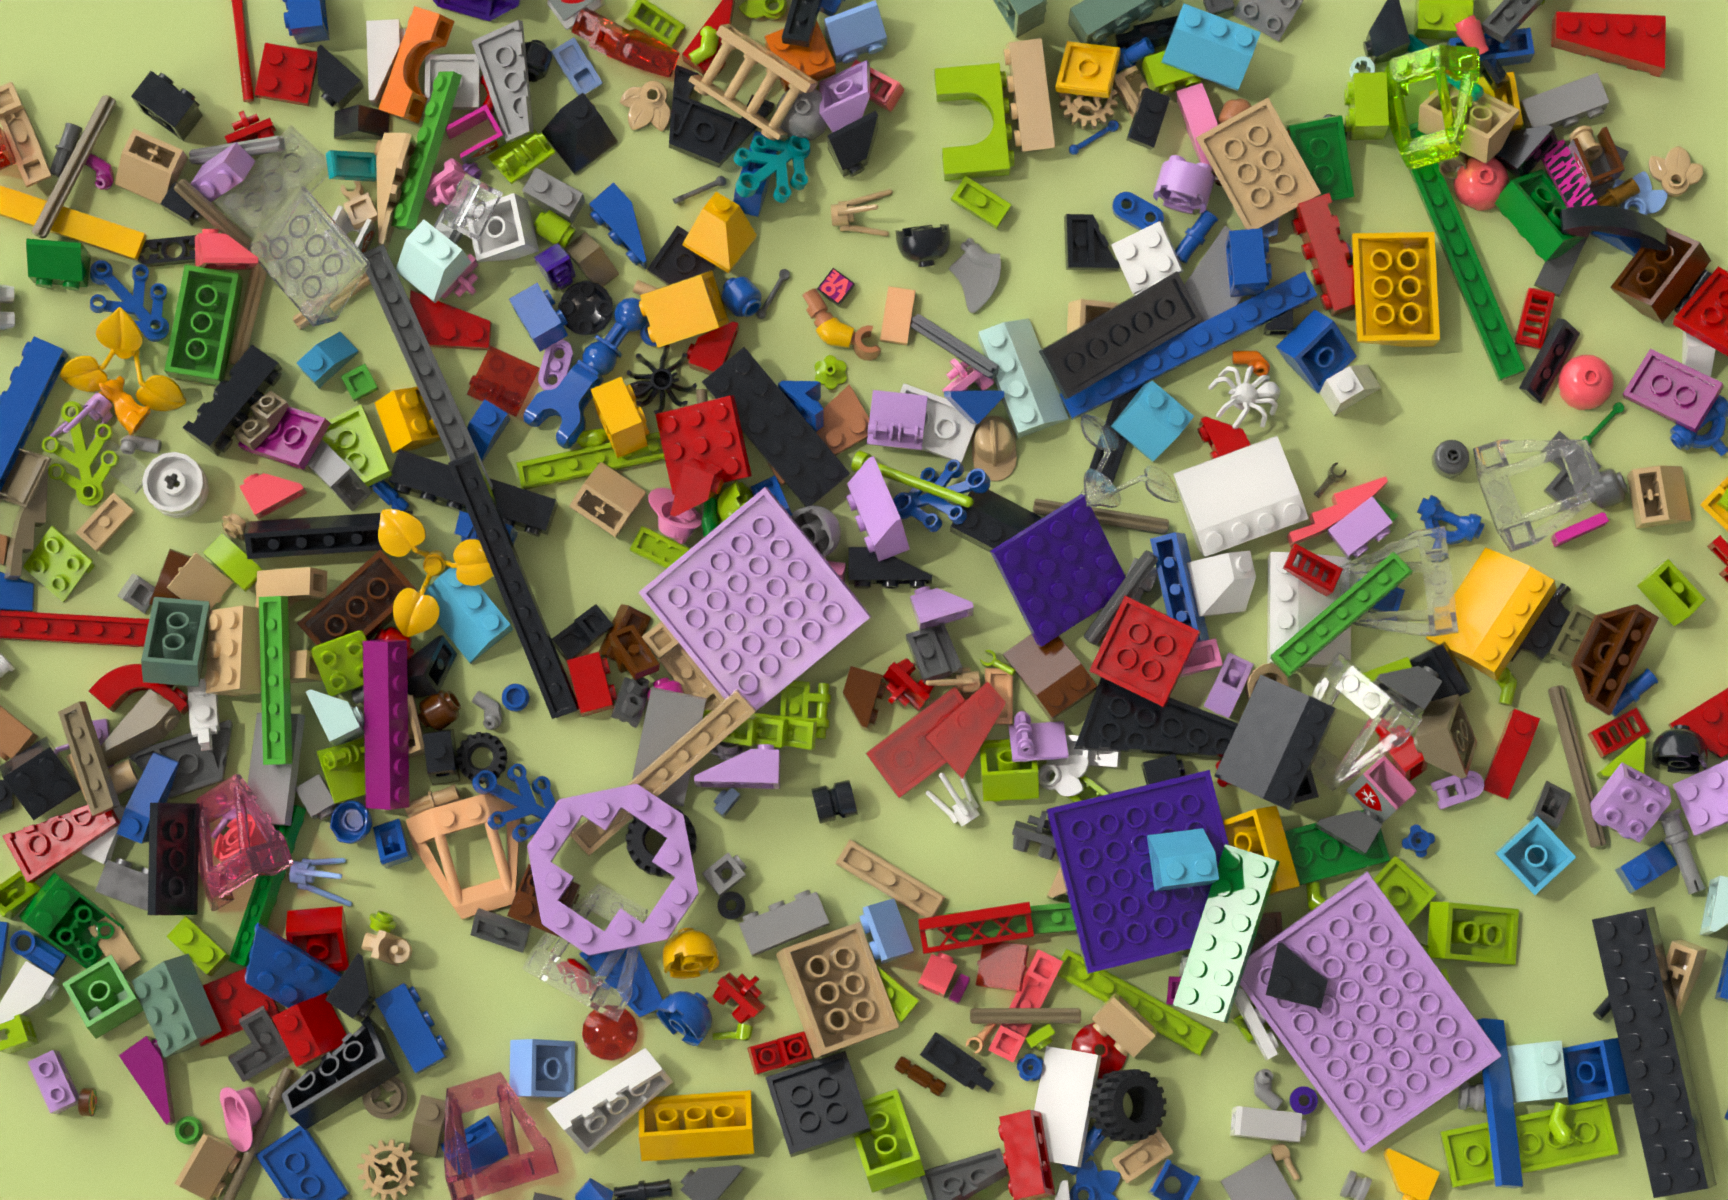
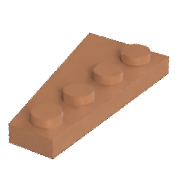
[767,384,870,486]

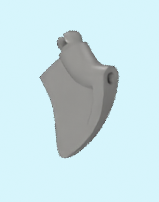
[949,238,1001,313]

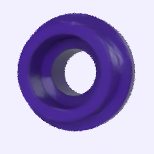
[1289,1086,1318,1115]

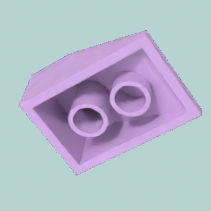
[694,744,781,789]

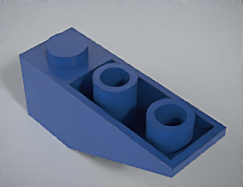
[589,182,648,269]

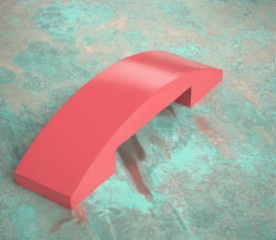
[988,949,1063,1062]

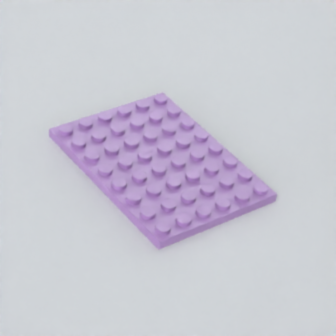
[1240,871,1501,1153]

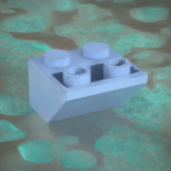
[859,898,914,964]

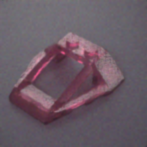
[196,774,294,911]
[444,1072,559,1200]

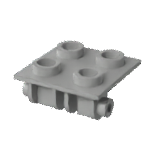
[1232,0,1304,42]

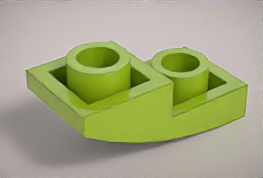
[203,533,262,592]

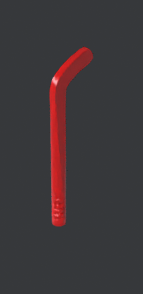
[231,0,254,103]

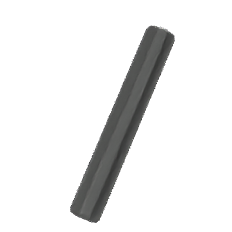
[1084,550,1158,645]

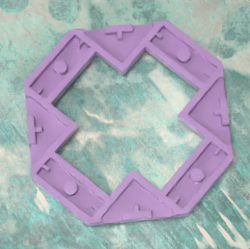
[527,784,699,956]

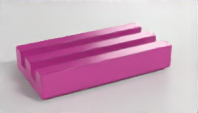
[1551,512,1609,548]

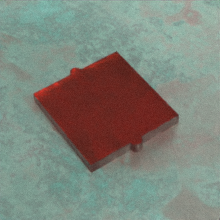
[976,942,1029,992]

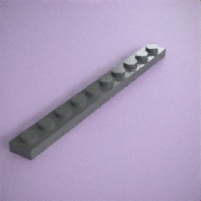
[359,244,494,490]

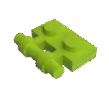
[780,681,832,739]

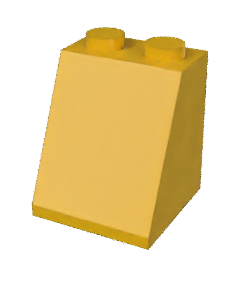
[639,270,729,348]

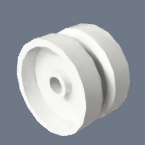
[142,452,209,518]

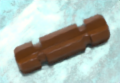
[894,1056,946,1096]

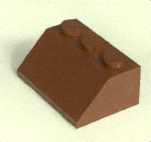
[1610,228,1711,324]

